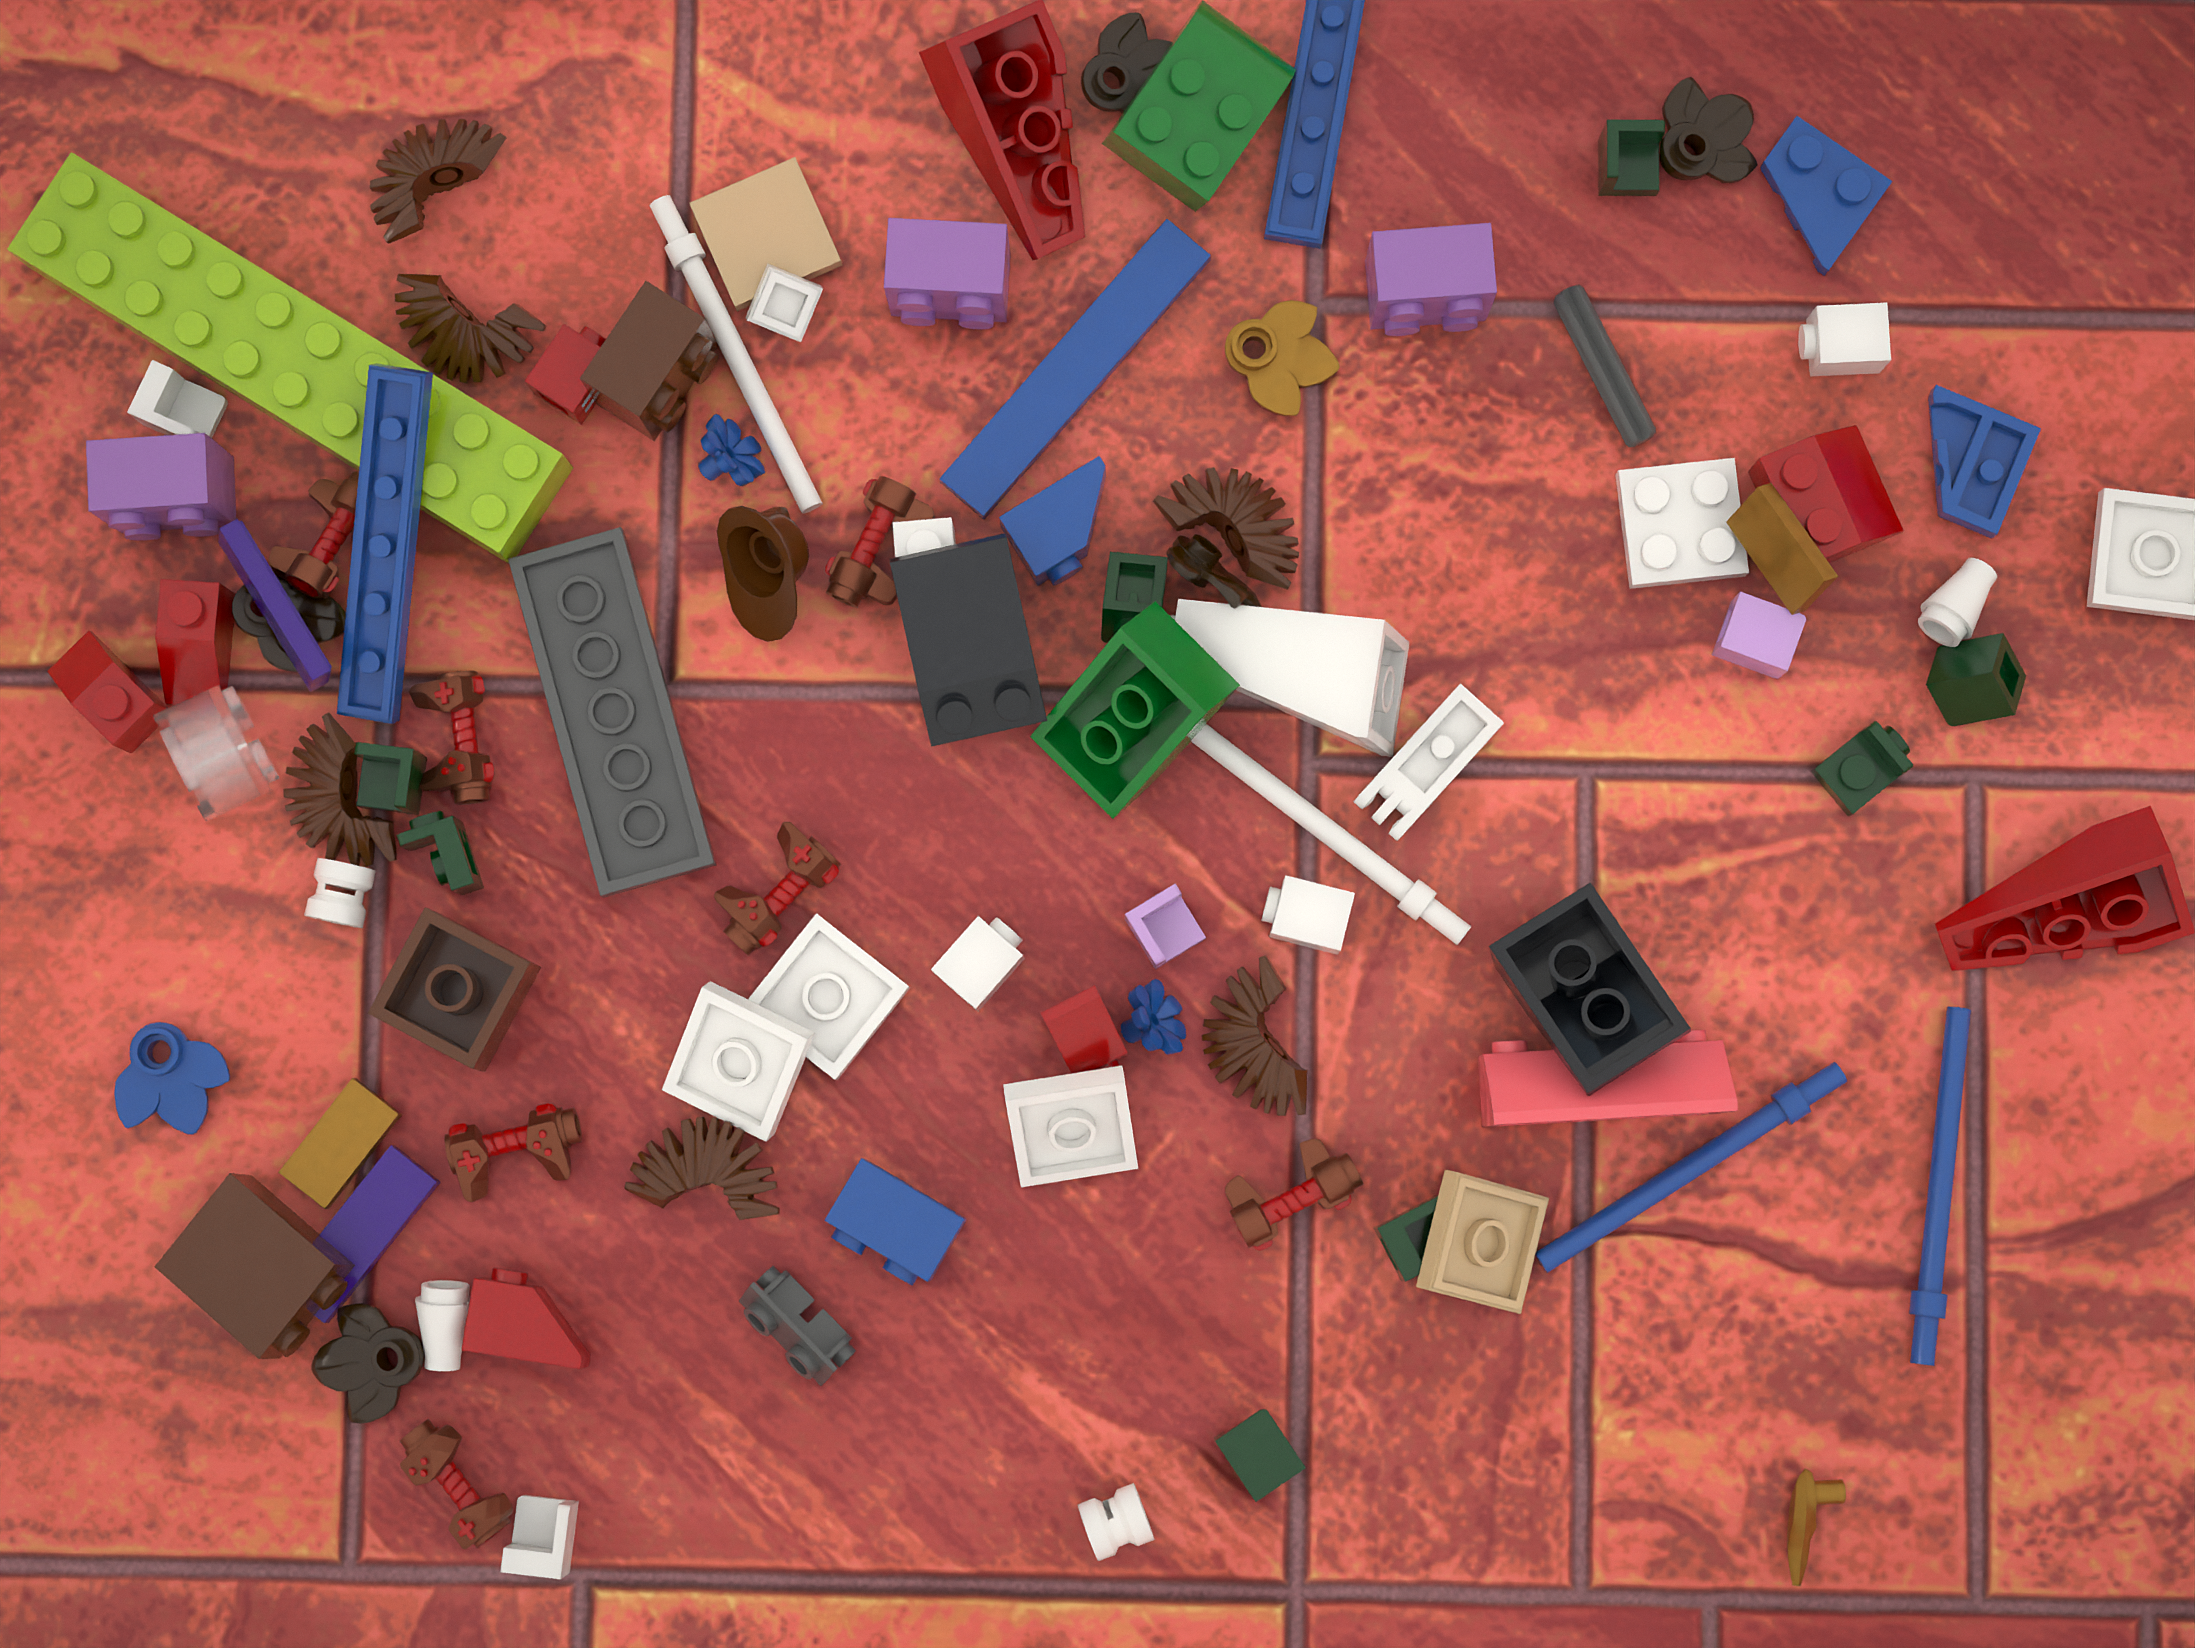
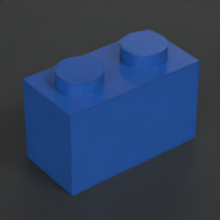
[824,1158,967,1285]

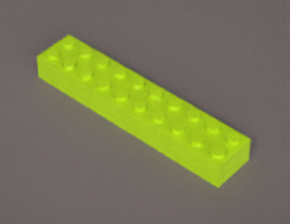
[7,152,573,564]

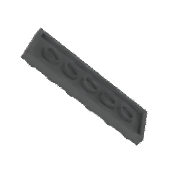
[508,527,717,898]

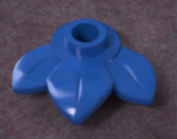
[114,1022,230,1135]

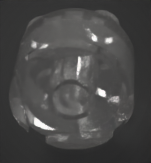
[153,684,280,822]

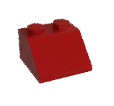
[1748,425,1904,563]

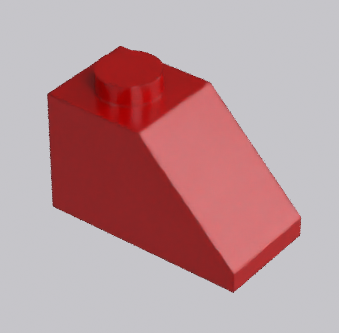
[155,579,235,709]
[47,630,173,754]
[1041,985,1128,1073]
[461,1268,591,1369]

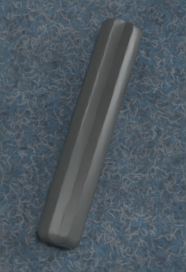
[1554,284,1656,447]

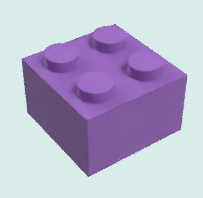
[884,218,1011,329]
[1365,223,1497,336]
[86,433,236,540]

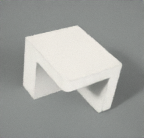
[127,360,228,438]
[500,1495,579,1579]

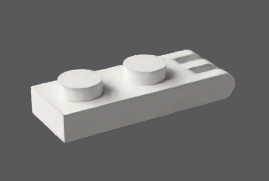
[1353,684,1504,841]

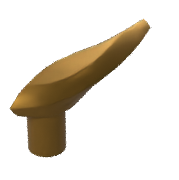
[1787,1469,1846,1586]

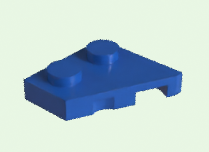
[1760,116,1892,276]
[1928,385,2041,539]

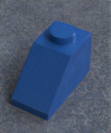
[999,456,1106,586]

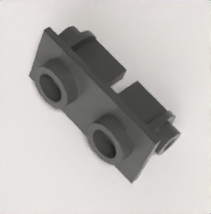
[739,1265,856,1386]

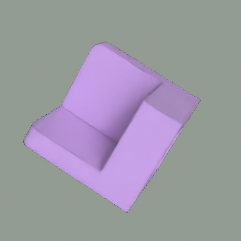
[1712,592,1806,679]
[1125,884,1206,970]

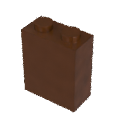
[155,1173,355,1359]

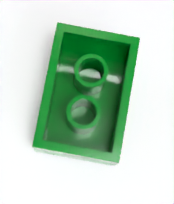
[1102,0,1296,212]
[1030,601,1240,819]

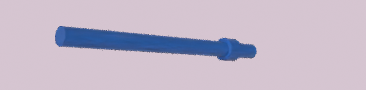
[1909,1007,1971,1366]
[1535,1062,1847,1273]

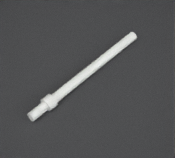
[649,195,823,514]
[1191,724,1472,945]

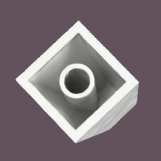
[1170,599,1410,757]

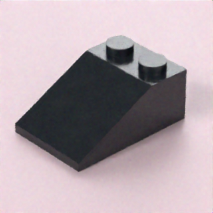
[889,533,1047,747]
[1489,883,1691,1096]

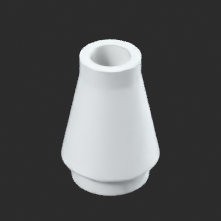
[1918,558,1997,647]
[415,1280,470,1371]

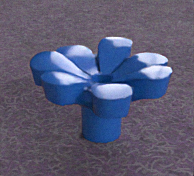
[698,414,765,486]
[1120,979,1186,1055]

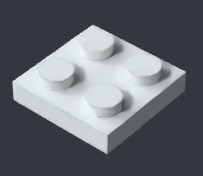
[1615,458,1749,589]
[2087,488,2195,620]
[748,913,910,1081]
[662,981,815,1142]
[1003,1066,1138,1187]

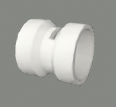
[304,858,376,928]
[1078,1483,1155,1561]

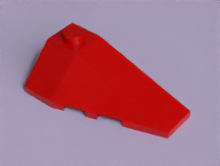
[919,0,1085,261]
[1935,806,2195,971]

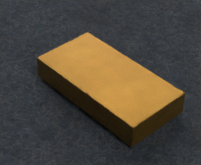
[1726,483,1839,615]
[278,1078,403,1209]

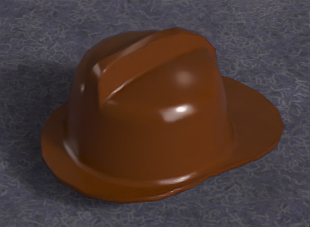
[716,506,810,642]

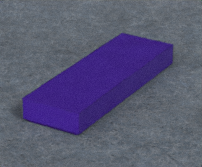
[218,518,332,692]
[314,1145,440,1323]

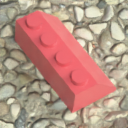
[1478,1030,1738,1127]

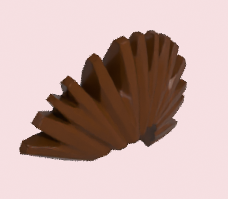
[370,119,506,244]
[395,274,546,383]
[1153,467,1299,590]
[283,713,397,866]
[1202,955,1308,1116]
[625,1117,780,1220]

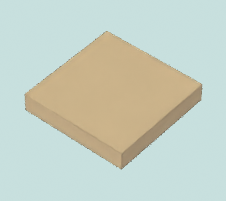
[689,157,843,311]
[1416,1170,1549,1314]

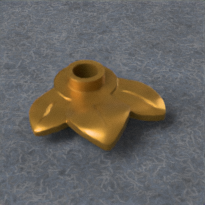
[1225,300,1340,416]

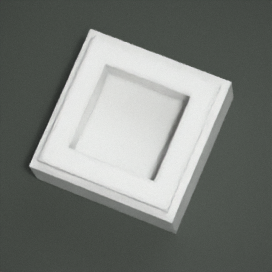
[746,264,823,342]

